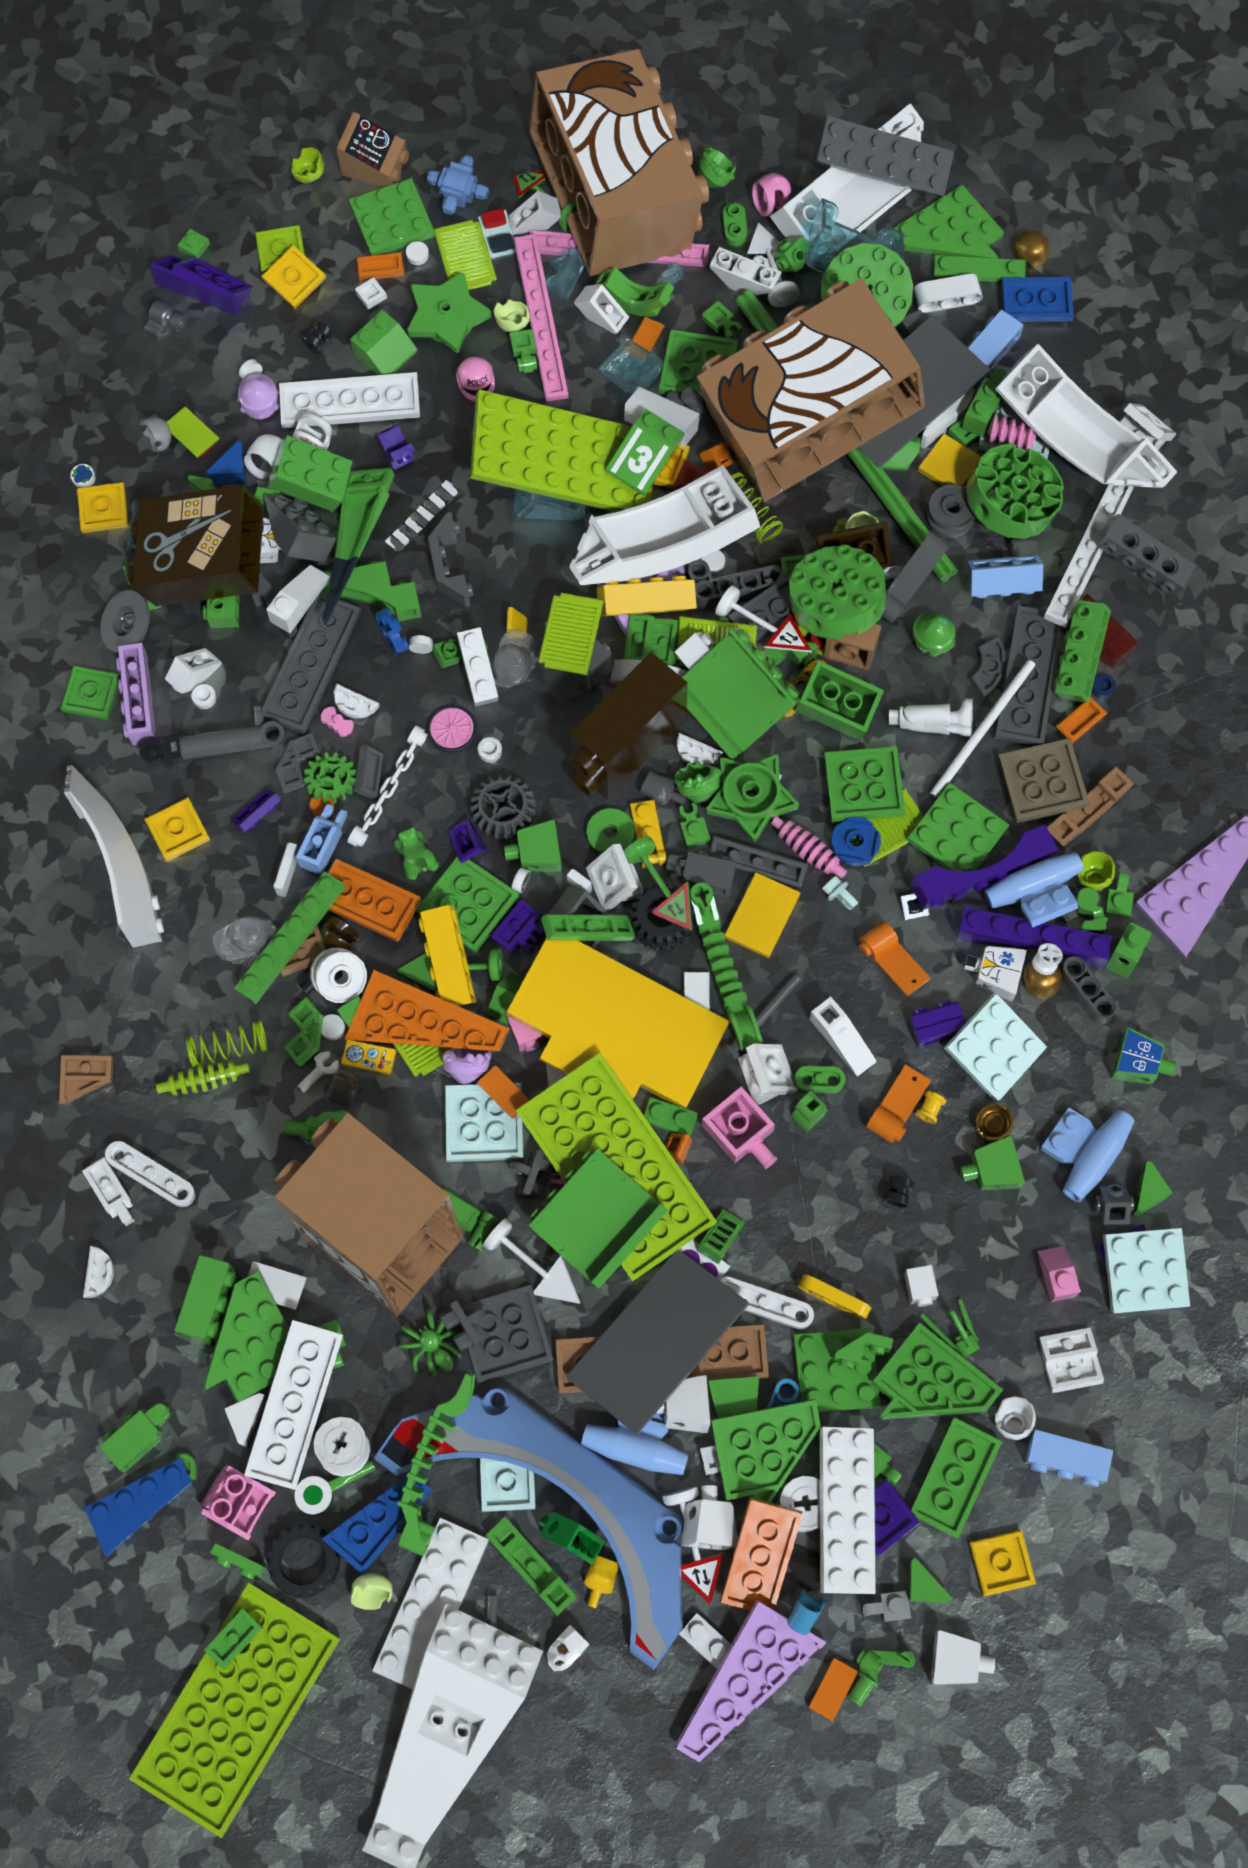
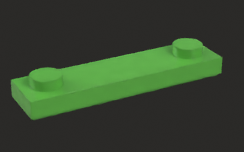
[934,255,1026,283]
[541,914,635,941]

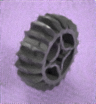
[470,774,536,840]

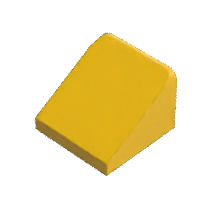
[507,607,527,639]

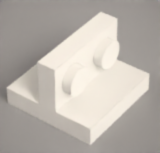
[1120,403,1176,450]
[586,844,643,911]
[738,1044,798,1105]

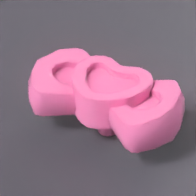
[320,706,354,737]

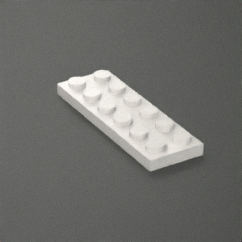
[279,372,420,428]
[244,1320,343,1490]
[820,1427,875,1594]
[372,1518,489,1689]

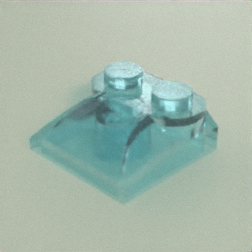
[598,338,663,398]

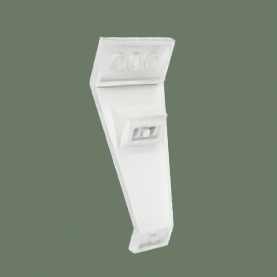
[362,1604,543,1868]

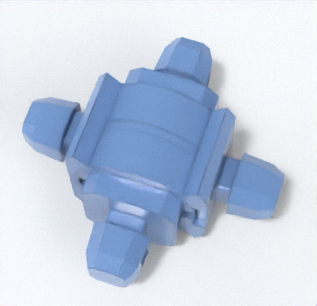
[427,155,489,215]

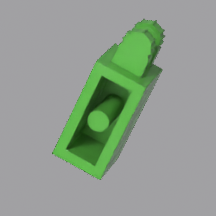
[962,368,1007,438]

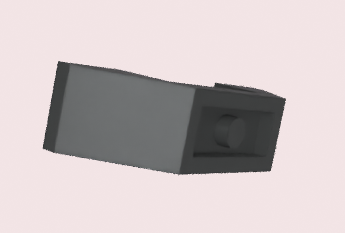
[428,512,473,606]

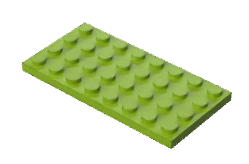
[470,389,652,512]
[515,1053,717,1282]
[129,1582,341,1838]

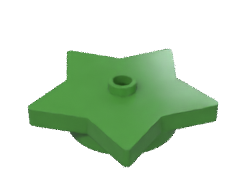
[407,273,492,353]
[706,754,799,842]

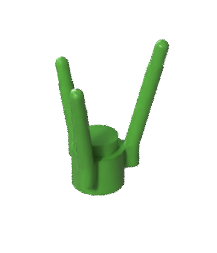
[920,1298,981,1358]

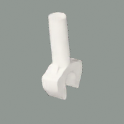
[297,1051,339,1093]

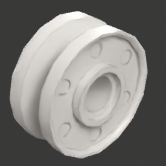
[310,947,367,1003]

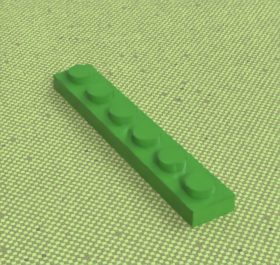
[234,871,346,1004]

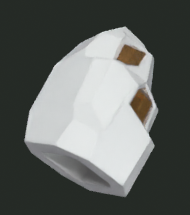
[547,1625,589,1671]

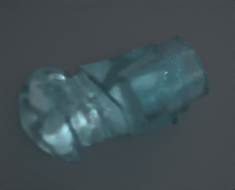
[651,263,684,287]

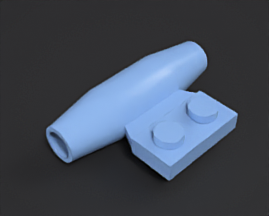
[984,852,1084,928]
[1041,1108,1134,1202]
[581,1414,689,1475]

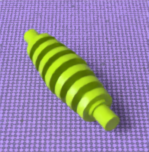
[156,1061,250,1096]

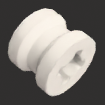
[1032,943,1063,975]

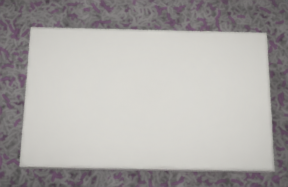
[247,1261,307,1310]

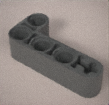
[882,532,950,624]
[688,559,784,610]

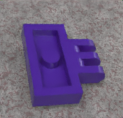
[490,899,546,953]

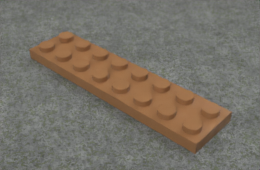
[556,1324,769,1394]

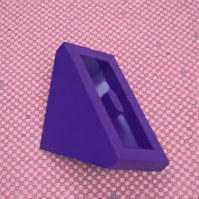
[448,818,489,863]

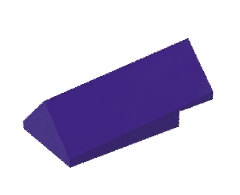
[151,255,253,315]

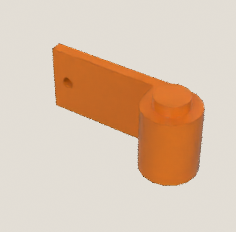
[859,921,930,997]
[866,1064,932,1144]

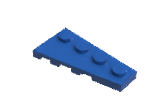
[84,1458,193,1557]
[321,1477,432,1575]

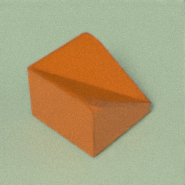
[699,441,734,473]

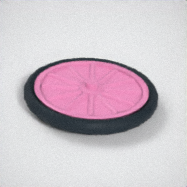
[427,705,477,753]

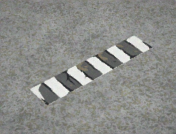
[385,480,460,553]

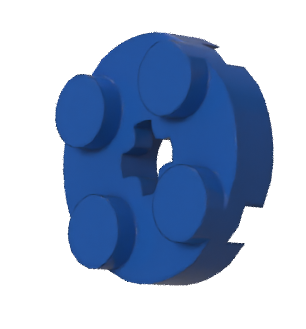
[375,607,410,656]
[831,817,881,866]

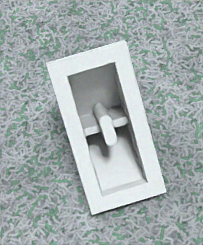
[225,1393,268,1448]

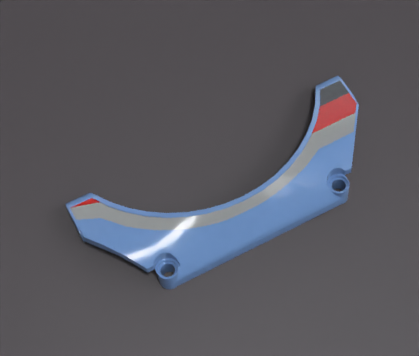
[374,1386,684,1670]

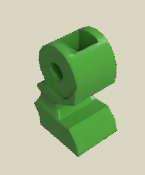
[1076,887,1108,934]
[791,1091,828,1132]

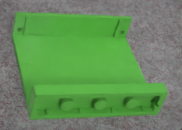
[682,627,801,760]
[528,1148,668,1289]

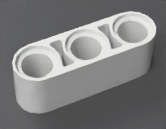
[913,274,983,313]

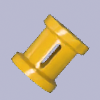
[915,1091,946,1124]

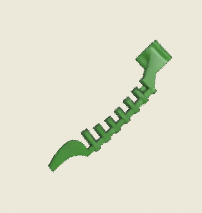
[690,883,763,1051]
[398,1371,475,1556]

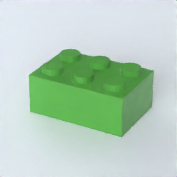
[268,435,353,512]
[794,660,884,741]
[174,1255,239,1347]

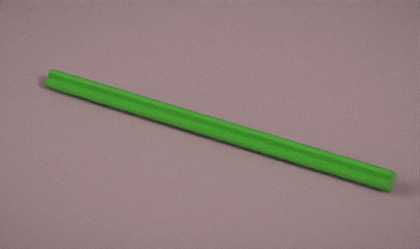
[736,290,958,583]

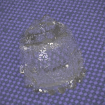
[493,630,538,688]
[213,916,277,965]

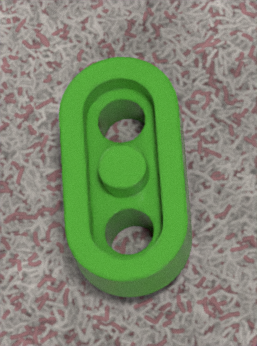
[723,203,747,247]
[795,1066,846,1094]

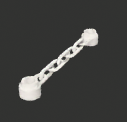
[347,725,428,847]

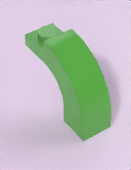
[595,267,674,317]

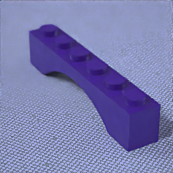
[910,825,1059,910]
[957,907,1113,969]

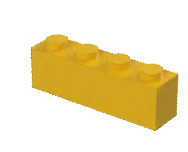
[597,576,697,617]
[419,905,477,1006]

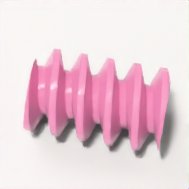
[986,413,1037,451]

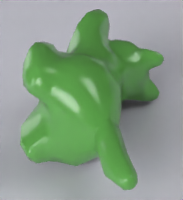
[394,828,439,880]

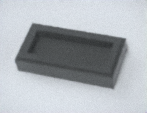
[354,745,383,799]

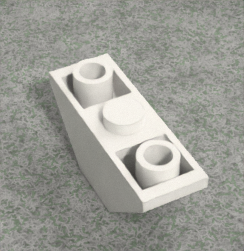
[710,247,781,296]

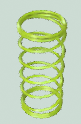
[731,473,783,544]
[186,1020,267,1067]

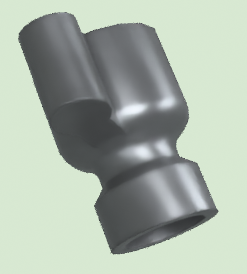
[144,299,187,337]

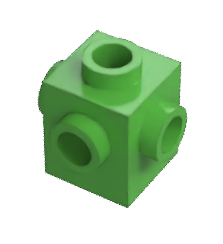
[771,236,813,273]

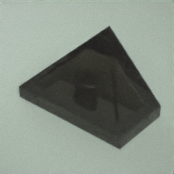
[788,1543,820,1592]

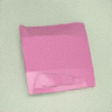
[199,1465,276,1540]

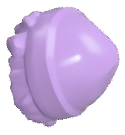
[237,374,279,420]
[443,1048,491,1085]

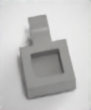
[862,1591,911,1622]

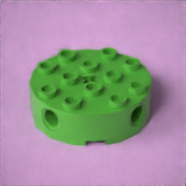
[820,243,913,327]
[966,444,1064,539]
[789,545,886,639]

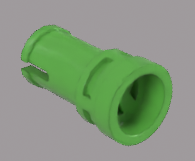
[467,1211,501,1251]

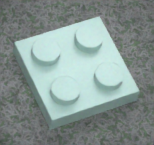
[480,1458,536,1512]

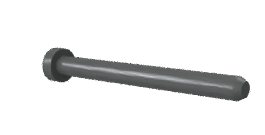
[722,973,802,1060]

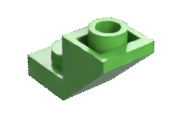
[763,642,818,669]
[833,1332,893,1369]

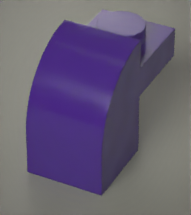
[374,425,415,470]

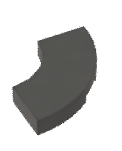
[970,636,1006,699]

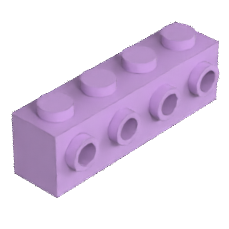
[116,643,157,745]

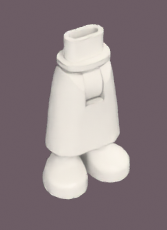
[889,698,973,737]

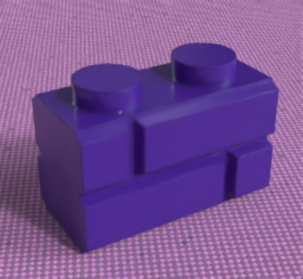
[908,1000,966,1048]

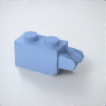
[296,804,348,875]

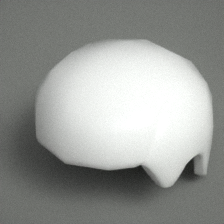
[995,1396,1036,1440]

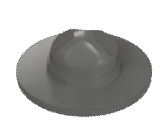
[100,590,150,653]

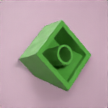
[350,310,417,375]

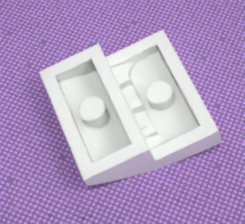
[1039,1328,1104,1393]

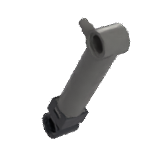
[139,705,287,766]

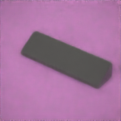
[709,834,809,888]

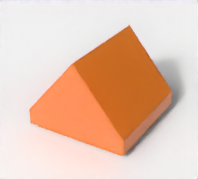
[665,1132,692,1164]

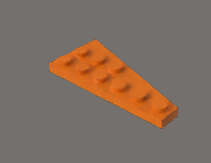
[345,970,510,1052]

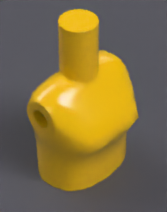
[584,1556,620,1608]

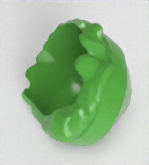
[697,147,736,189]
[911,612,956,657]
[673,761,722,803]

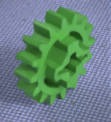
[304,752,357,804]

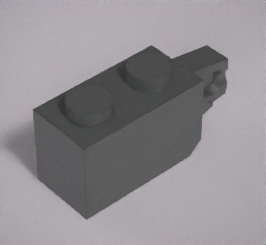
[666,851,737,897]

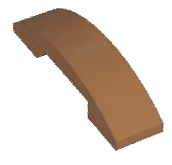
[1047,767,1134,847]

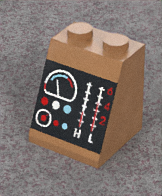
[337,112,409,188]

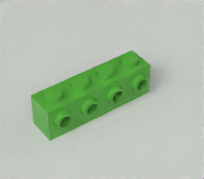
[203,595,240,628]
[1054,600,1111,703]

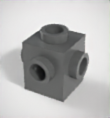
[1095,1184,1134,1225]

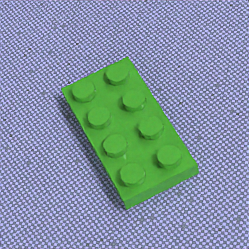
[911,1417,1002,1539]

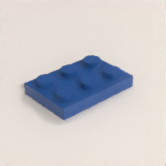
[1001,277,1074,322]

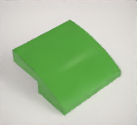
[624,614,679,666]

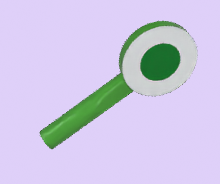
[294,1460,376,1515]

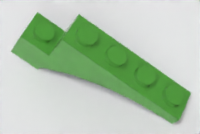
[320,561,422,622]

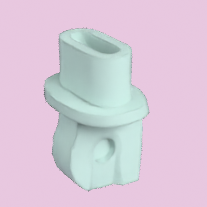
[823,876,858,910]

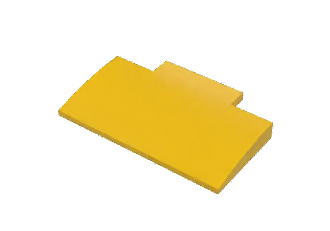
[505,938,730,1108]

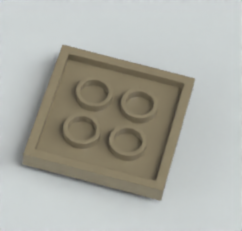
[999,738,1089,823]

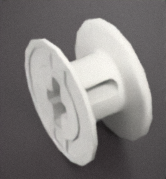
[314,1417,370,1477]
[779,1476,820,1532]

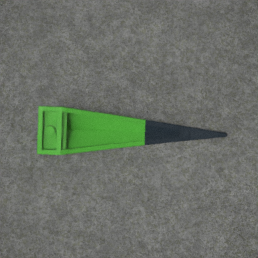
[322,468,394,625]

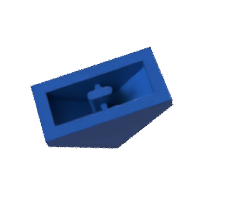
[206,440,246,486]

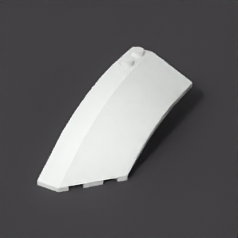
[770,103,924,264]
[995,344,1177,488]
[569,465,760,585]
[64,765,164,947]

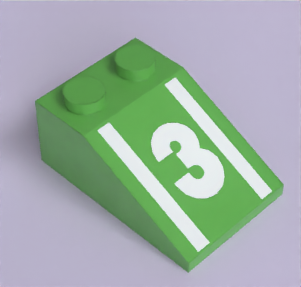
[605,408,685,496]

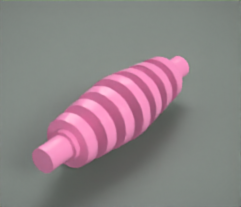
[771,816,848,879]

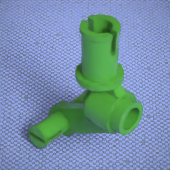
[847,1649,916,1707]

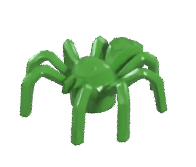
[398,1308,462,1376]

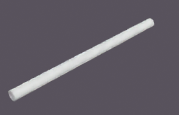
[930,660,1035,798]

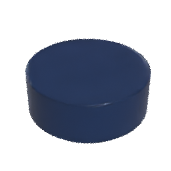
[1092,674,1116,699]

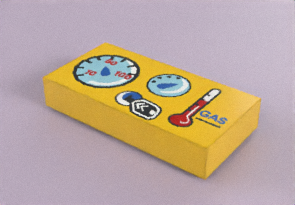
[341,1040,397,1076]

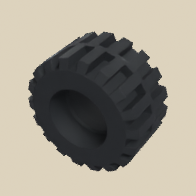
[631,883,694,951]

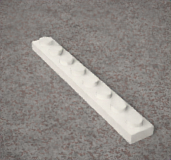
[1044,484,1135,628]

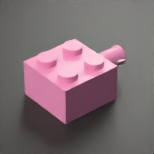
[702,1087,778,1169]

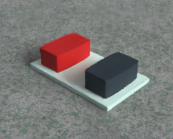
[478,209,516,259]

